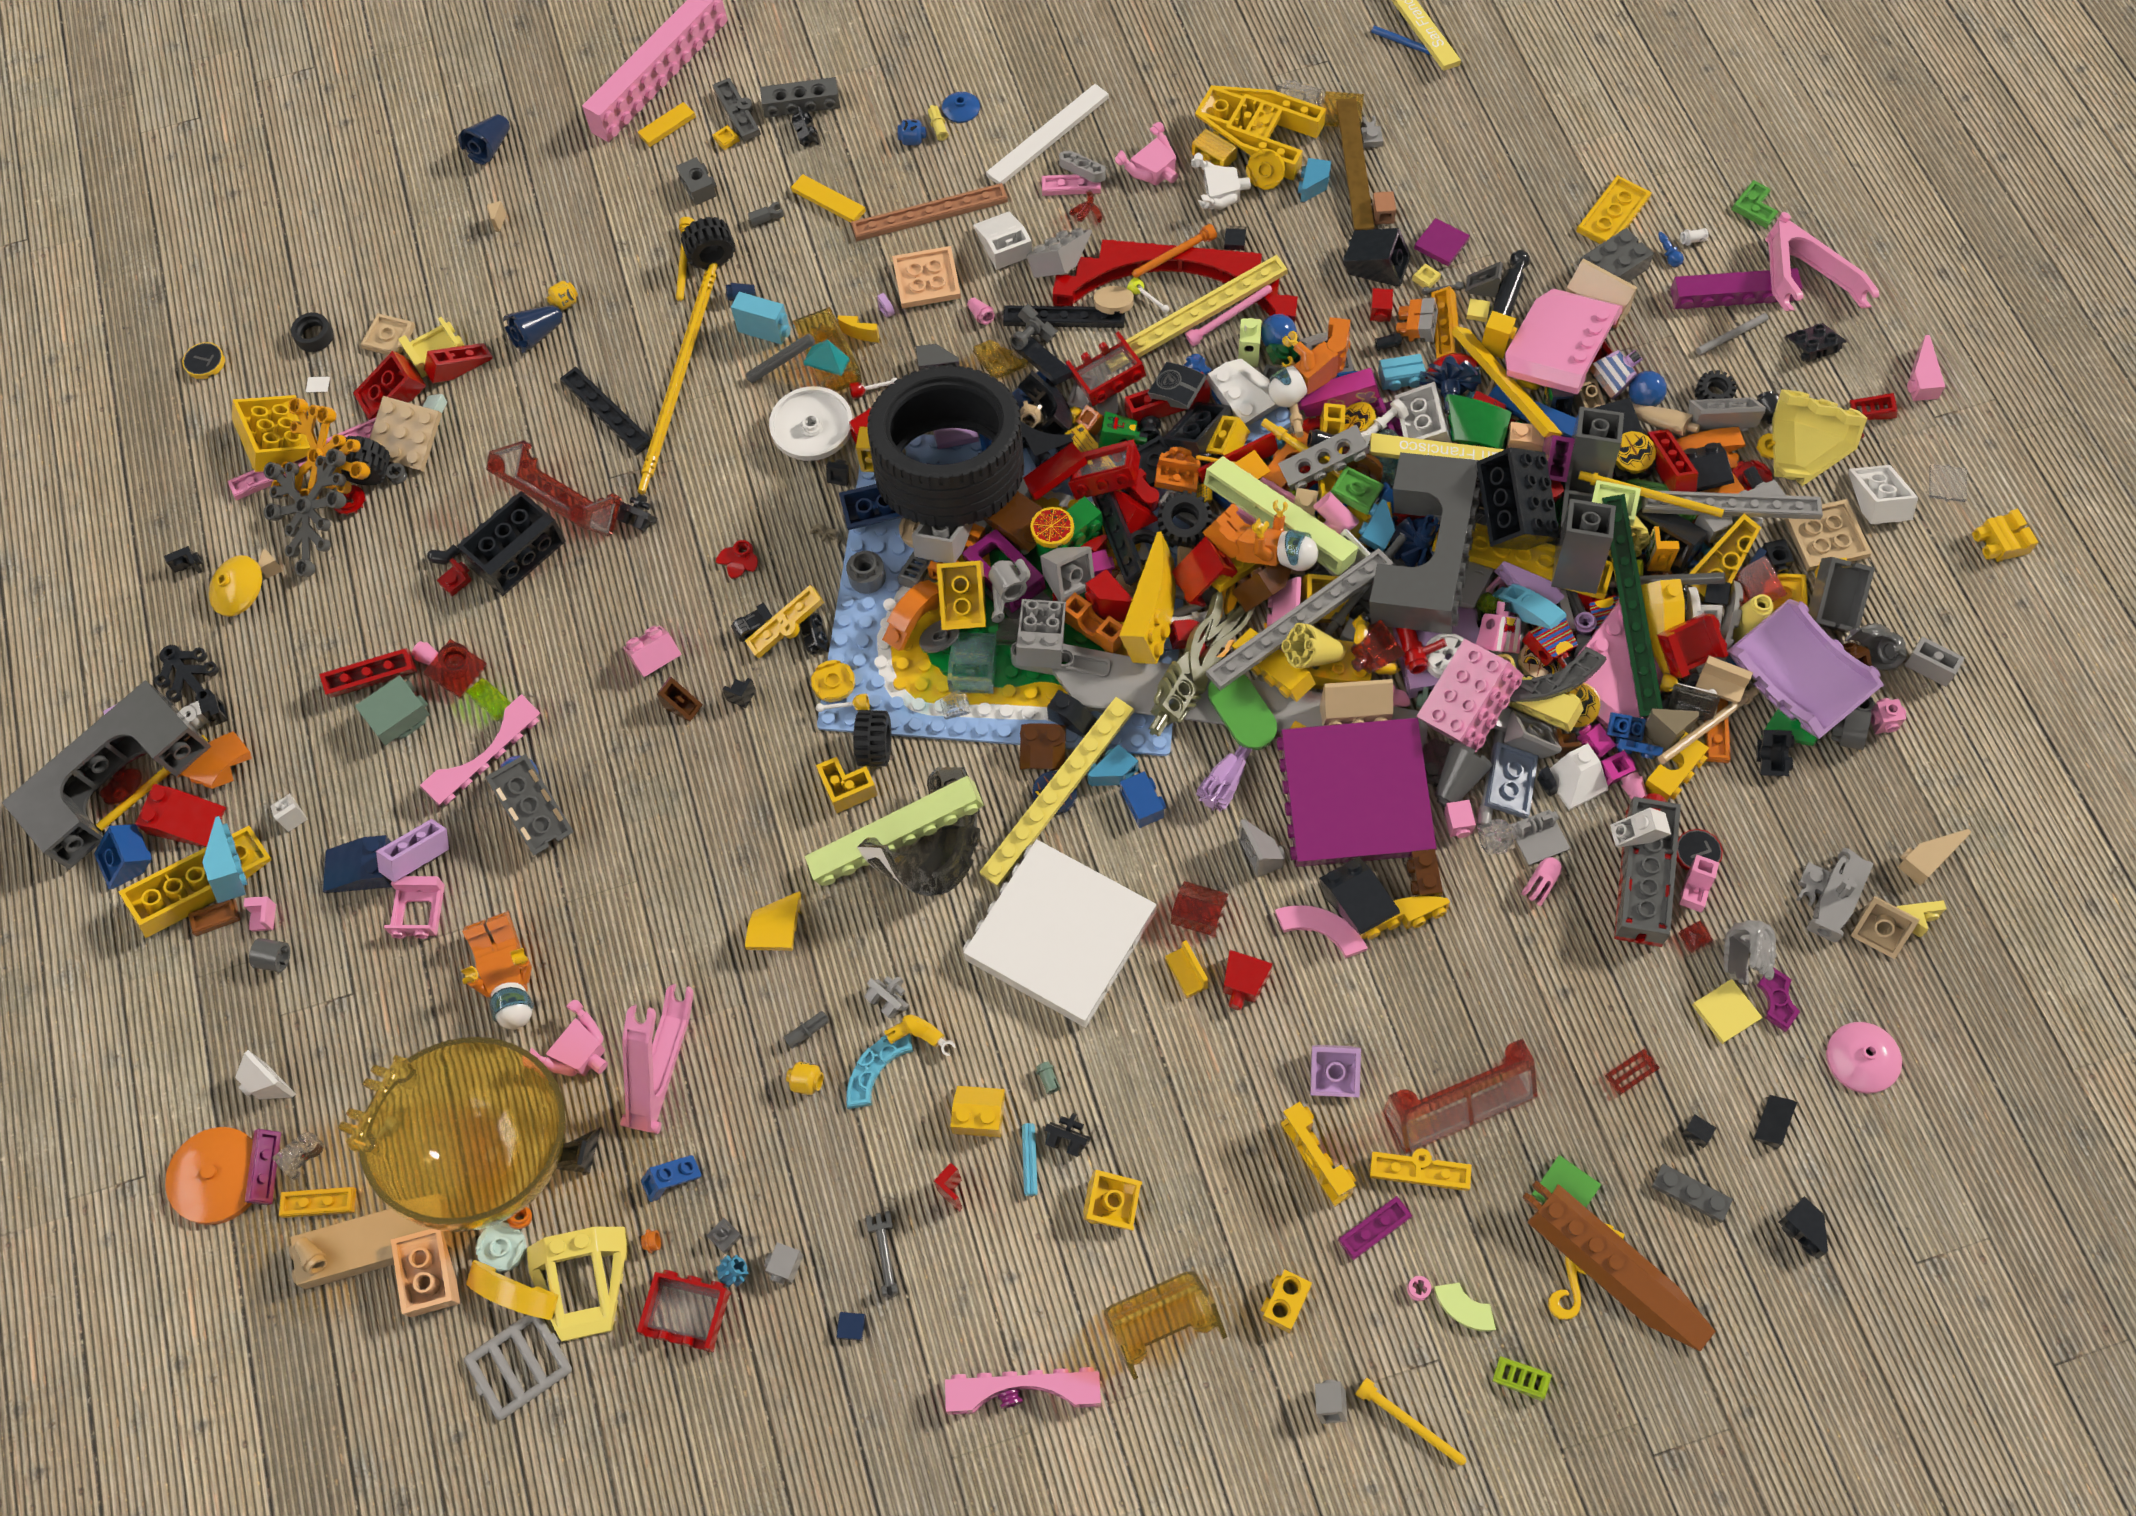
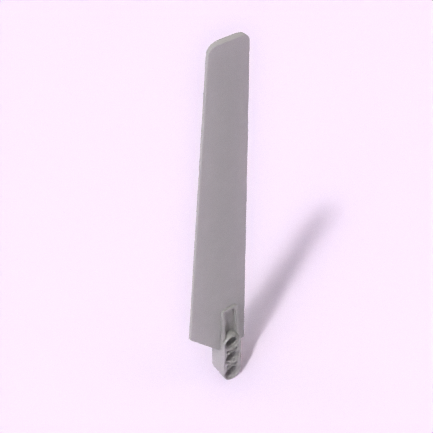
[1011,642,1428,748]

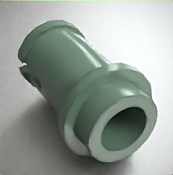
[1036,1061,1061,1094]

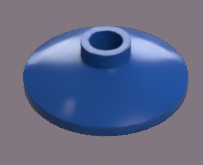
[942,92,980,123]

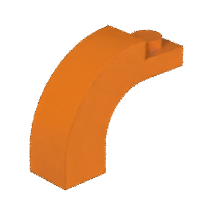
[882,580,940,651]

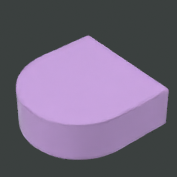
[877,293,895,318]

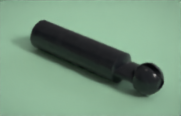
[1485,250,1530,327]

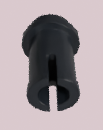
[1375,331,1402,351]

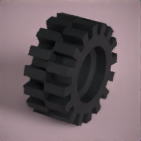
[1694,370,1737,400]

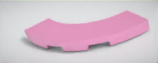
[1275,905,1368,959]

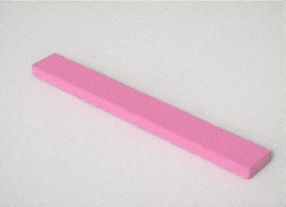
[228,418,376,500]

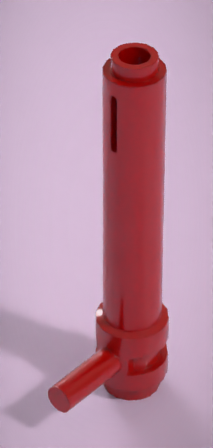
[1396,628,1447,674]

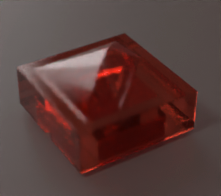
[1679,921,1713,953]

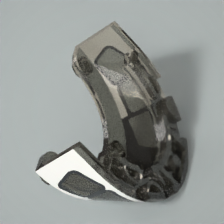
[857,767,980,896]

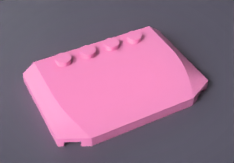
[1505,289,1623,395]
[1576,599,1664,729]

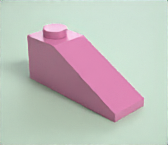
[1907,335,1945,401]

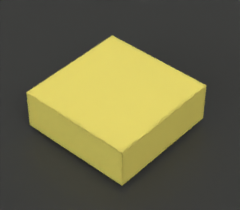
[1412,263,1441,288]
[1466,298,1490,322]

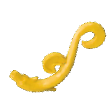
[1548,1223,1625,1320]

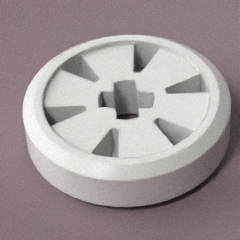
[1426,633,1464,679]

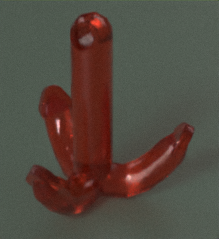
[1069,190,1102,223]

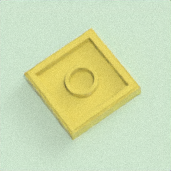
[1692,979,1763,1044]

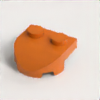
[1154,447,1201,494]

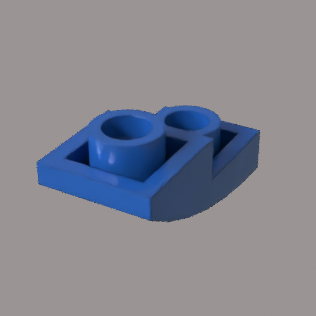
[1607,712,1646,741]

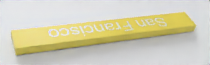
[1391,0,1461,71]
[1369,433,1504,460]

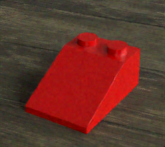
[353,351,426,420]
[135,784,226,847]

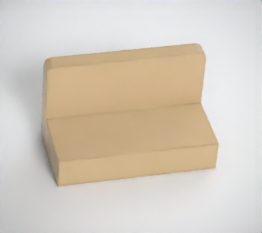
[1695,656,1753,704]

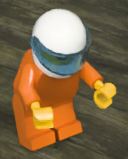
[1269,317,1351,407]
[1202,500,1318,571]
[461,911,534,1030]

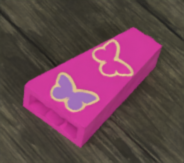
[1297,368,1381,417]

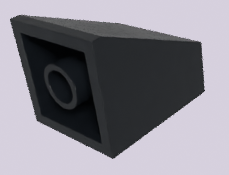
[1343,228,1411,287]

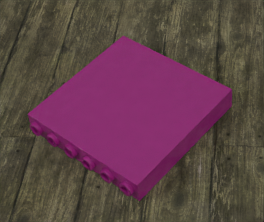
[1277,718,1437,867]

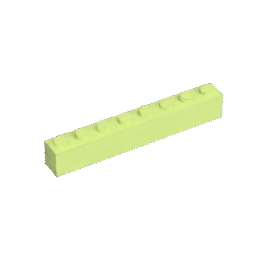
[1204,456,1359,576]
[805,776,984,886]

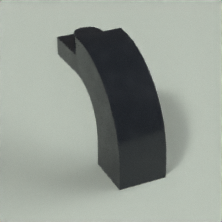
[1017,370,1072,435]

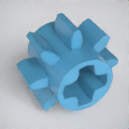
[716,1255,749,1287]

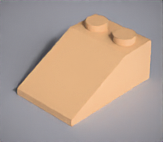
[391,1226,460,1317]

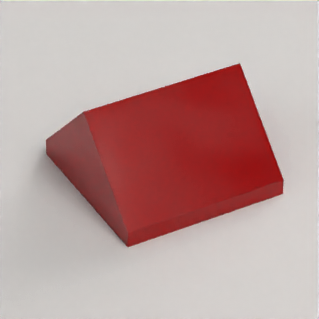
[1113,490,1158,534]

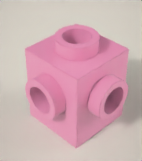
[1870,698,1906,734]

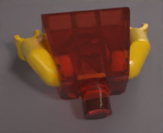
[1351,615,1405,676]

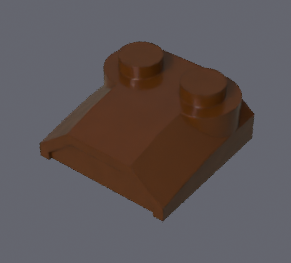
[1020,723,1066,770]

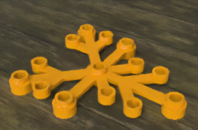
[271,397,370,500]

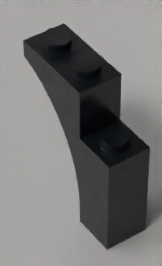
[1021,421,1074,467]

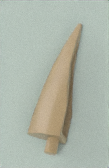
[1609,401,1700,436]

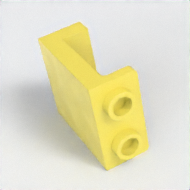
[398,316,465,378]

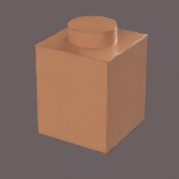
[1372,191,1396,225]

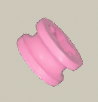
[1407,1276,1431,1301]

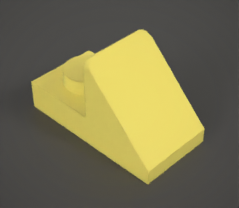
[1897,900,1946,937]

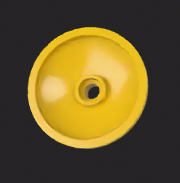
[209,555,262,617]

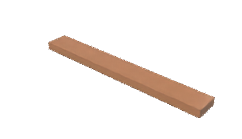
[851,183,1008,241]

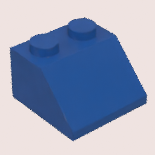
[94,824,151,889]

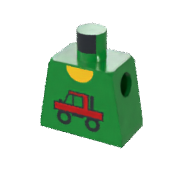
[1098,411,1148,453]

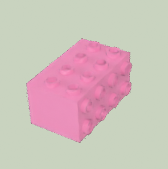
[1416,638,1524,753]

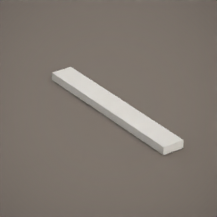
[986,84,1109,184]

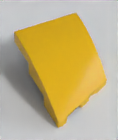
[745,891,801,951]

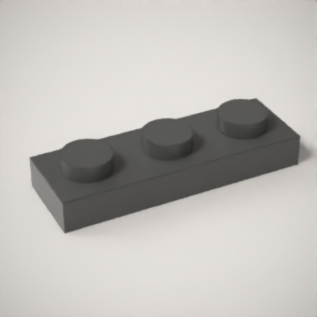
[1651,1164,1733,1223]

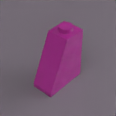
[1542,435,1575,482]

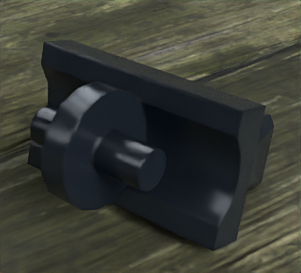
[615,494,658,532]
[1044,1113,1091,1157]

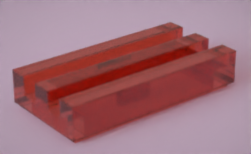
[1605,1048,1660,1096]

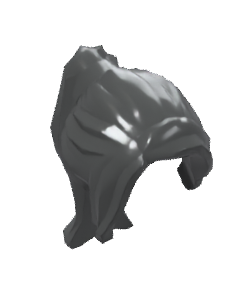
[1845,623,1907,670]

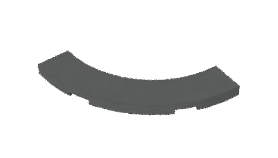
[1510,647,1607,702]

